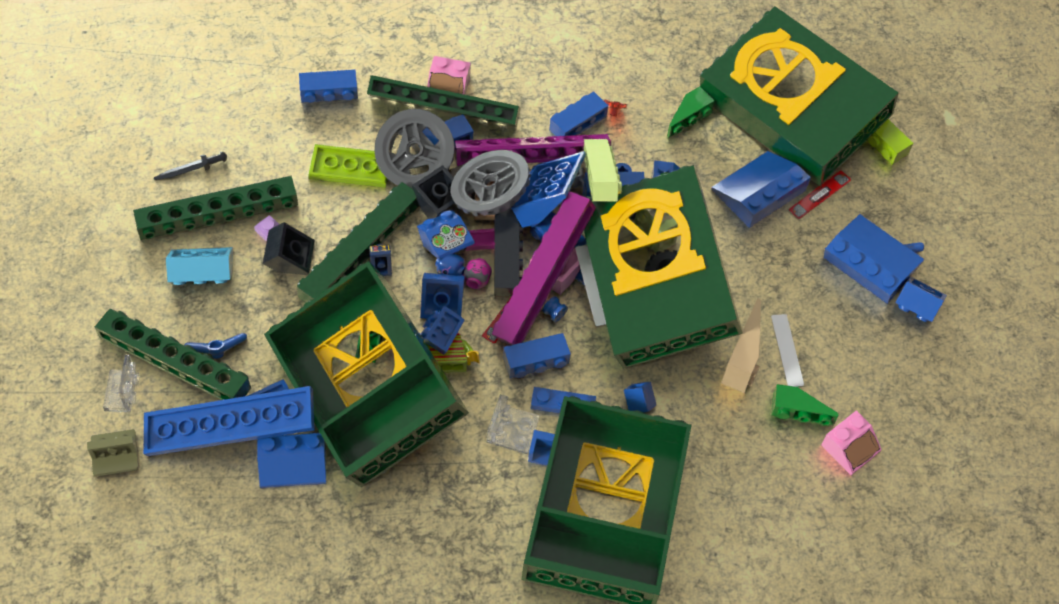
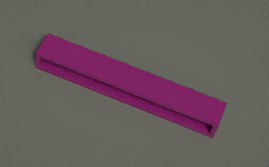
[492,191,596,345]

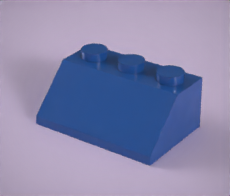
[257,433,326,488]

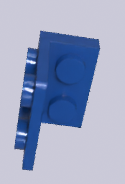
[419,306,465,355]

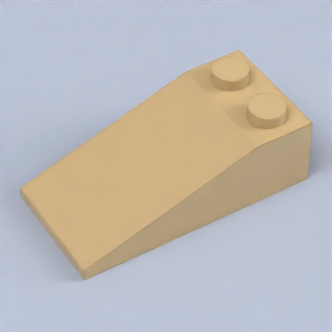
[721,298,761,393]

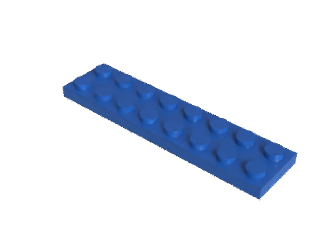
[143,386,314,456]

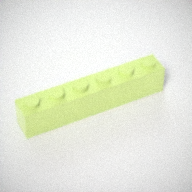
[584,139,622,201]

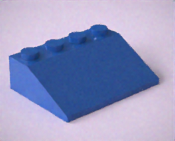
[512,151,586,228]
[711,151,811,228]
[823,214,924,304]

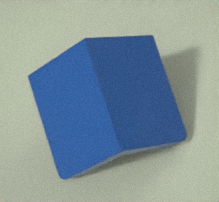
[624,381,656,412]
[528,430,555,466]

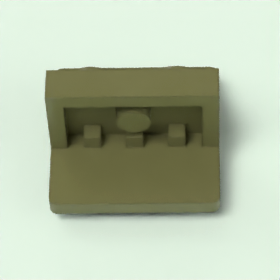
[87,429,138,477]

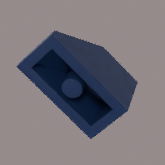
[369,244,392,276]

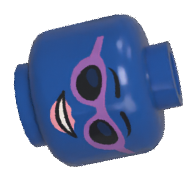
[435,253,466,276]

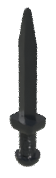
[154,151,227,180]

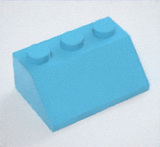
[166,247,233,285]

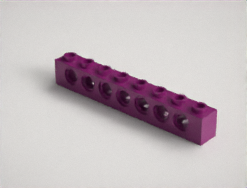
[455,134,611,166]

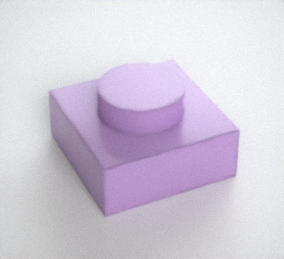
[254,215,279,241]

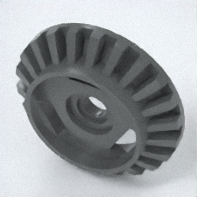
[374,109,455,189]
[451,150,531,216]

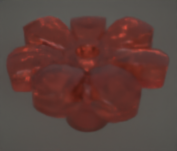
[604,99,627,117]

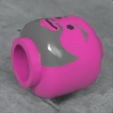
[463,258,492,289]

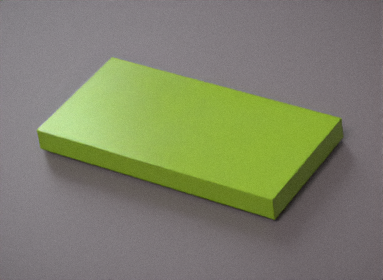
[308,144,387,188]

